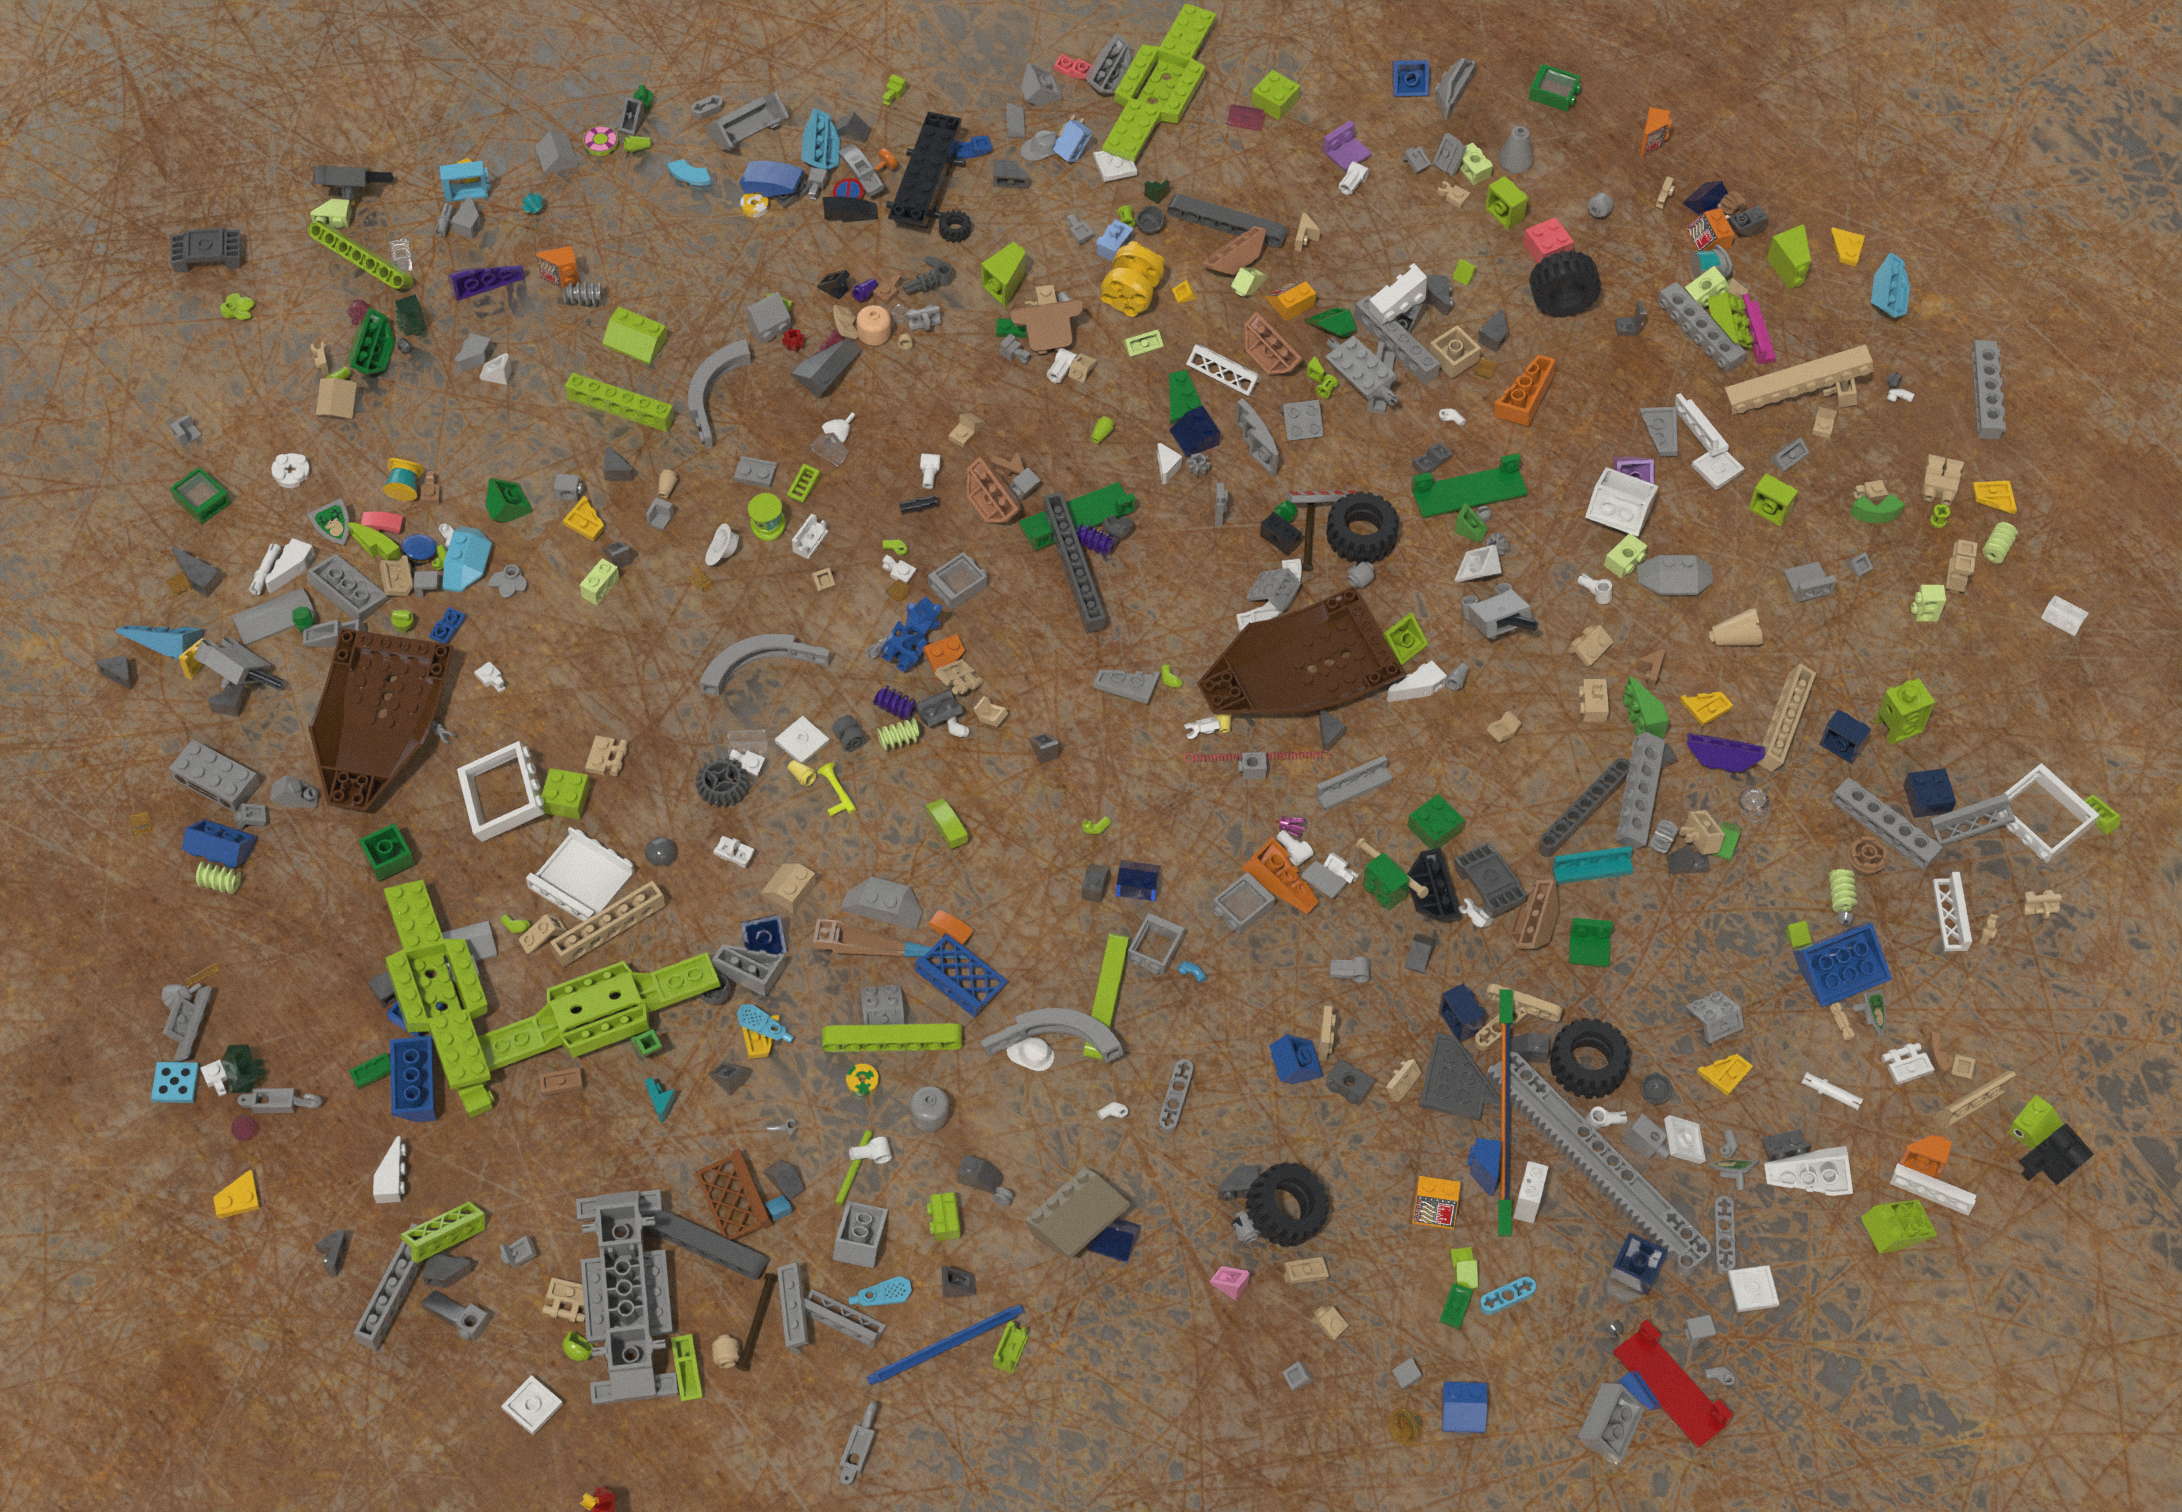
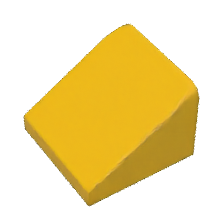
[1172,280,1198,304]

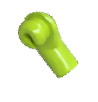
[883,539,908,556]
[432,545,447,570]
[1161,665,1182,688]
[1082,816,1111,834]
[500,914,530,933]

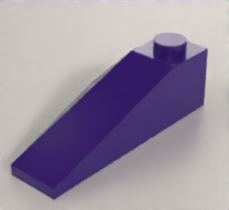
[448,265,525,301]

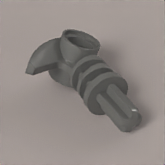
[903,257,952,294]

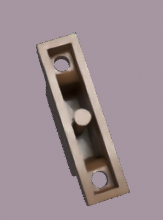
[1008,299,1082,354]

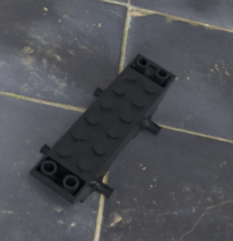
[886,111,965,229]

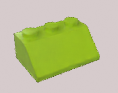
[602,306,668,365]

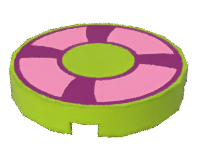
[583,125,619,156]

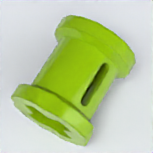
[1117,205,1136,228]
[1315,374,1338,398]
[1930,504,1950,528]

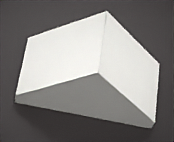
[479,353,512,385]
[1157,443,1182,484]

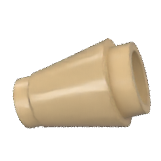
[657,470,677,499]

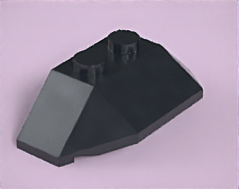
[1407,848,1461,921]

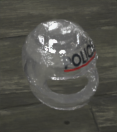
[1737,787,1771,824]

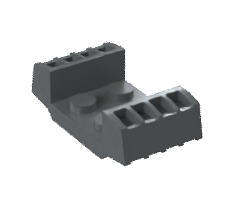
[170,228,240,272]
[1454,843,1527,918]

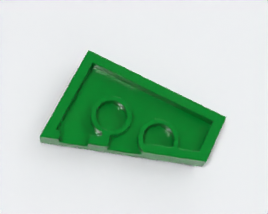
[1169,369,1205,424]

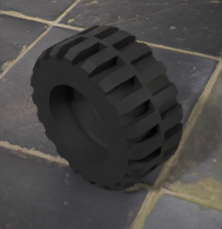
[1529,250,1601,317]
[1326,491,1399,563]
[1550,1018,1630,1099]
[1246,1162,1329,1247]

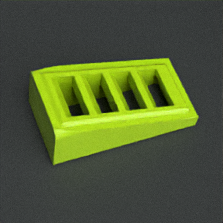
[787,463,821,503]
[2083,794,2121,835]

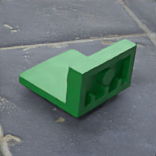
[1569,918,1613,967]

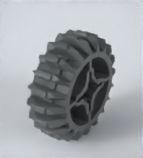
[695,757,748,807]

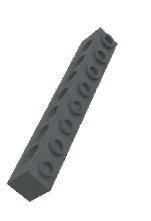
[1043,492,1106,634]

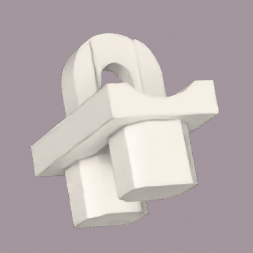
[713,836,755,868]

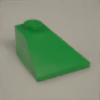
[1304,307,1356,337]
[485,478,533,523]

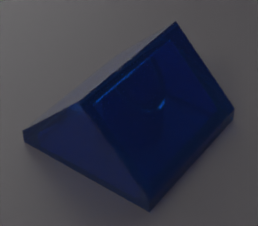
[1683,181,1728,216]
[740,914,787,955]
[1088,1218,1141,1263]

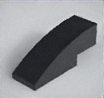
[822,196,878,223]

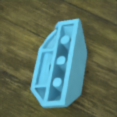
[801,108,840,170]
[1871,252,1910,318]
[442,526,492,592]

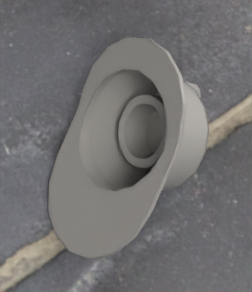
[1021,130,1057,161]

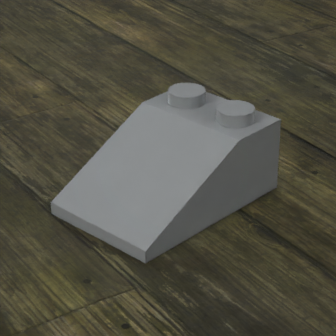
[833,1201,888,1268]

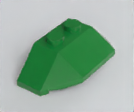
[347,308,395,375]

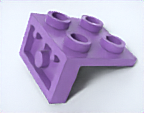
[1322,121,1371,171]

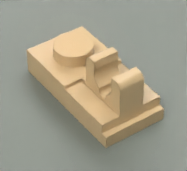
[1386,1059,1422,1102]
[1283,1257,1329,1284]

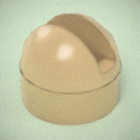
[898,333,913,350]

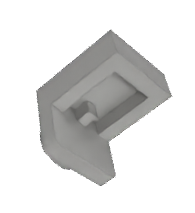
[499,1235,537,1267]

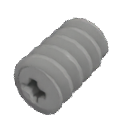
[564,281,602,305]

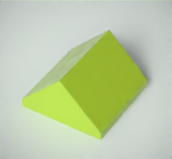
[1383,612,1428,665]

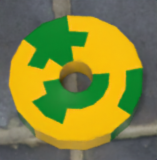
[846,1063,879,1096]

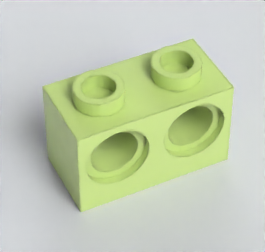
[580,558,619,606]
[1911,585,1946,621]

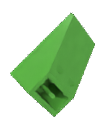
[1622,676,1669,740]

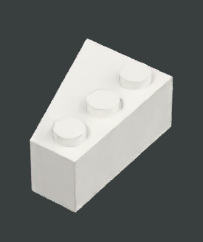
[1369,263,1427,324]

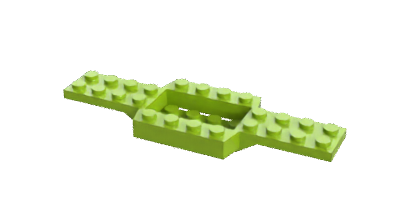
[1102,3,1217,162]
[384,880,491,1090]
[478,952,720,1072]

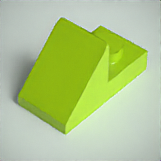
[1450,1247,1478,1290]

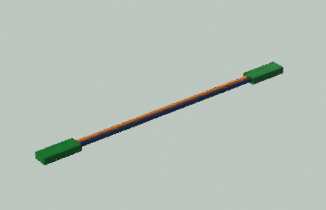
[1498,989,1513,1237]

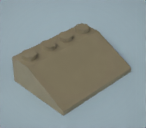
[1025,1167,1131,1259]

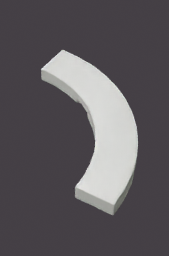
[1236,559,1301,633]

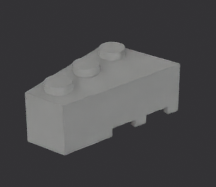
[712,944,786,997]

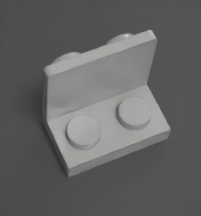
[1280,400,1323,441]
[1784,562,1837,602]
[1246,568,1301,611]
[860,985,905,1025]
[1686,991,1744,1043]

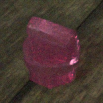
[347,299,369,325]
[231,1116,256,1140]

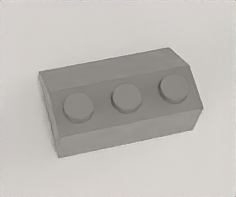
[1578,1383,1645,1463]

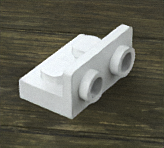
[2041,595,2089,636]

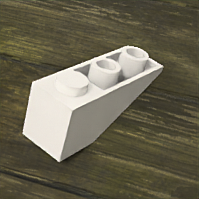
[265,538,315,593]
[1387,661,1447,702]
[373,1136,406,1203]

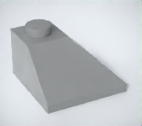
[1021,62,1063,106]

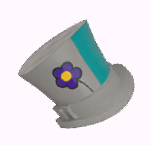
[1690,244,1732,279]

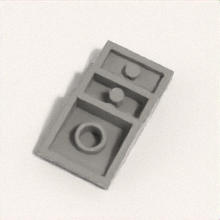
[1235,398,1279,477]

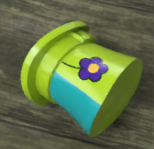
[748,493,786,541]

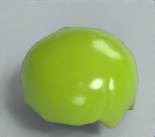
[562,1331,595,1362]

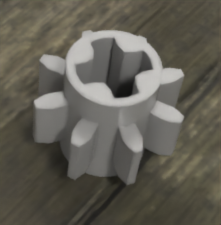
[1187,453,1210,476]
[1486,533,1509,555]

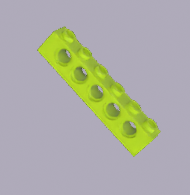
[565,372,675,432]

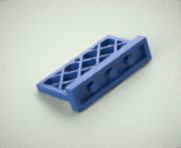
[914,934,1008,1018]

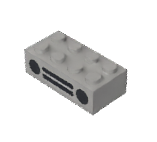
[169,739,260,813]

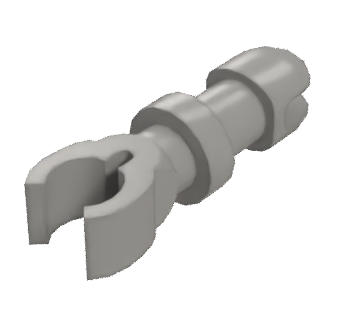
[865,633,898,659]
[430,719,456,743]

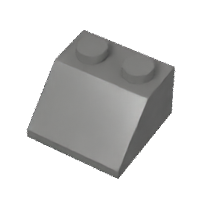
[747,292,791,344]

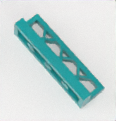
[1551,846,1634,885]

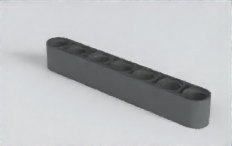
[1167,194,1288,247]
[1538,758,1630,857]
[641,1210,767,1280]

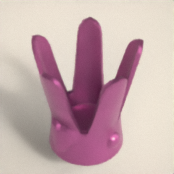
[1276,815,1306,838]

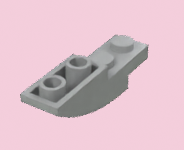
[838,143,885,197]

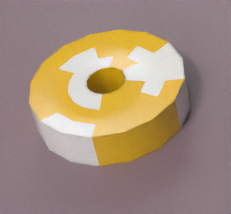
[740,192,769,218]

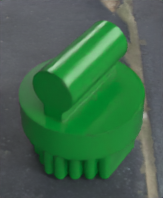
[633,85,653,110]
[1274,500,1297,523]
[292,606,315,633]

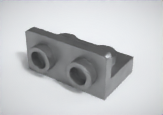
[916,689,963,727]
[1761,1129,1811,1162]

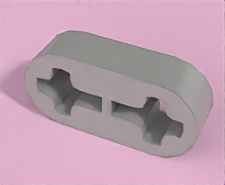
[691,95,723,119]

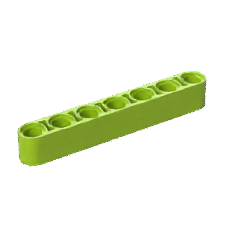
[308,222,413,290]
[1083,933,1129,1060]
[822,1023,962,1052]

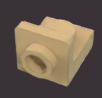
[1068,353,1097,383]

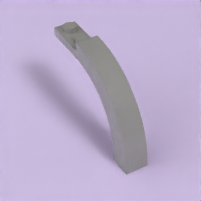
[688,339,751,449]
[700,634,831,696]
[981,1008,1124,1063]

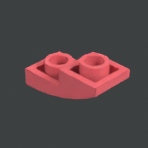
[1053,54,1091,80]
[361,512,403,534]

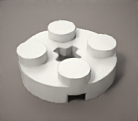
[271,453,310,488]

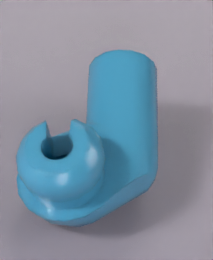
[1177,961,1207,983]

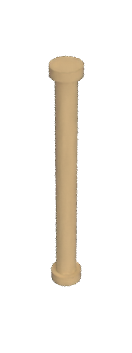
[1356,838,1429,898]

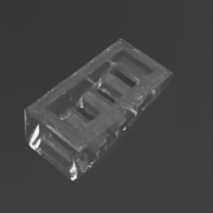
[390,239,413,271]

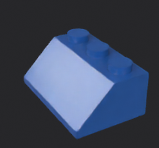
[182,819,257,868]

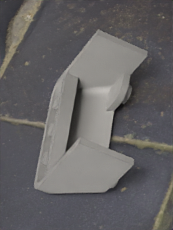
[704,91,789,152]

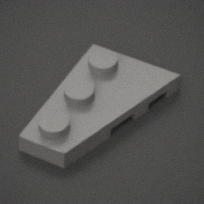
[1639,407,1678,456]
[1093,669,1160,704]

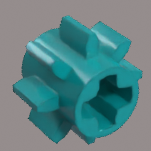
[522,192,543,214]

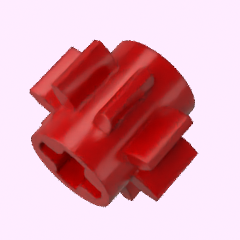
[782,328,805,351]

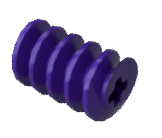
[1076,522,1117,557]
[873,685,916,721]

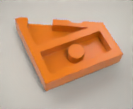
[922,634,965,681]

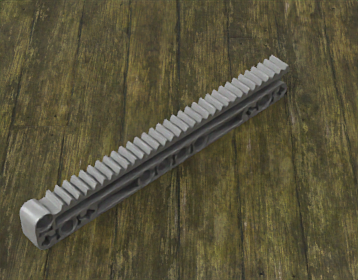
[1486,1052,1711,1277]

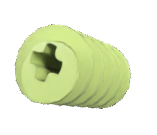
[1982,522,2018,564]
[876,718,919,751]
[196,861,241,895]
[1829,869,1857,913]

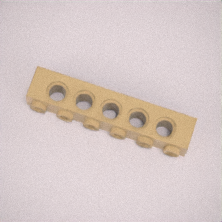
[1757,664,1816,772]
[550,880,665,967]

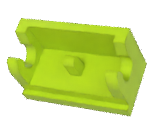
[993,1321,1029,1374]

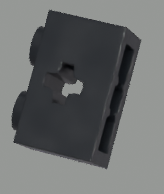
[1260,511,1302,556]

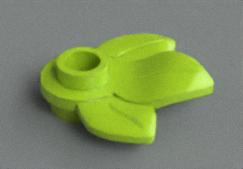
[220,293,255,320]

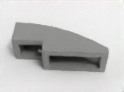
[303,619,366,647]

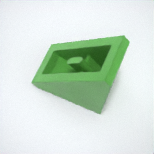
[1454,503,1488,542]
[1711,821,1742,861]

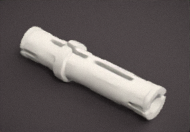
[249,543,281,595]
[1801,1072,1863,1111]

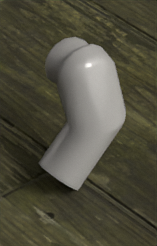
[1720,1130,1739,1158]
[1703,1367,1735,1386]

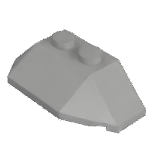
[1085,33,1131,94]
[1434,58,1477,120]
[1636,555,1713,595]
[841,877,923,930]

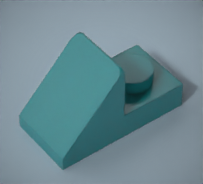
[644,1077,676,1123]

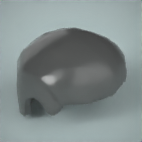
[1136,205,1164,234]
[1102,514,1134,539]
[644,837,677,867]
[700,974,730,1005]
[1640,1072,1672,1105]

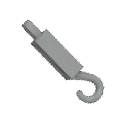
[237,1088,322,1113]
[839,1401,877,1486]

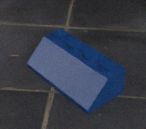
[390,1036,437,1122]

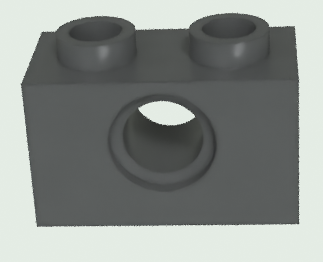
[1325,1059,1375,1106]

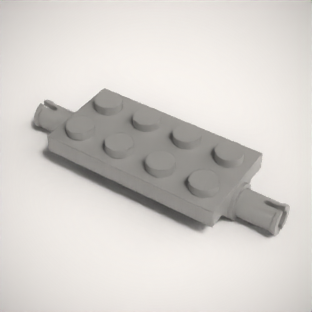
[1325,335,1399,405]

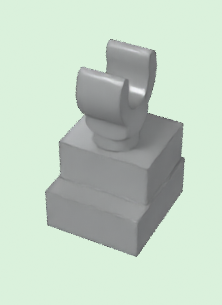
[808,167,828,200]
[999,334,1030,364]

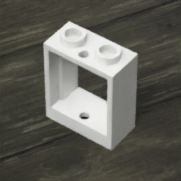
[1513,1161,1548,1224]

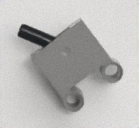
[1461,583,1539,639]
[194,637,284,690]

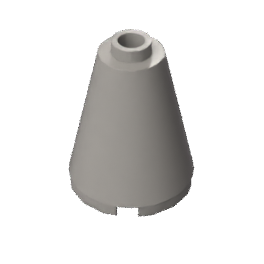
[1498,126,1533,174]

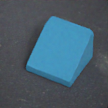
[764,1195,792,1222]

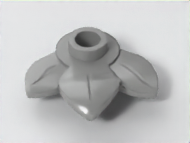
[488,564,527,599]

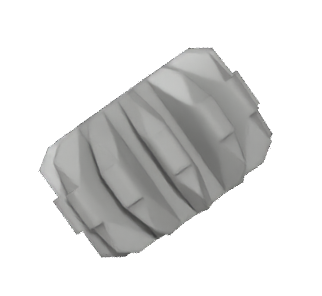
[1649,819,1678,854]

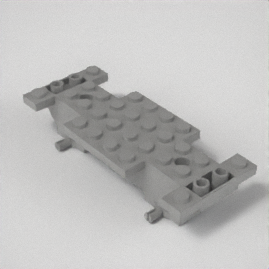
[576,1189,678,1406]

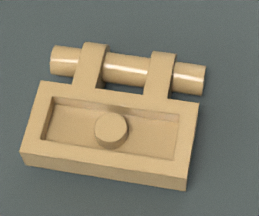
[935,659,983,694]
[585,735,628,776]
[542,1278,585,1323]

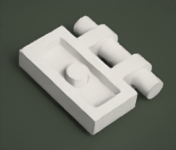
[1881,1043,1935,1085]

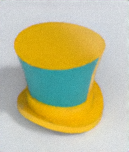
[382,458,425,501]

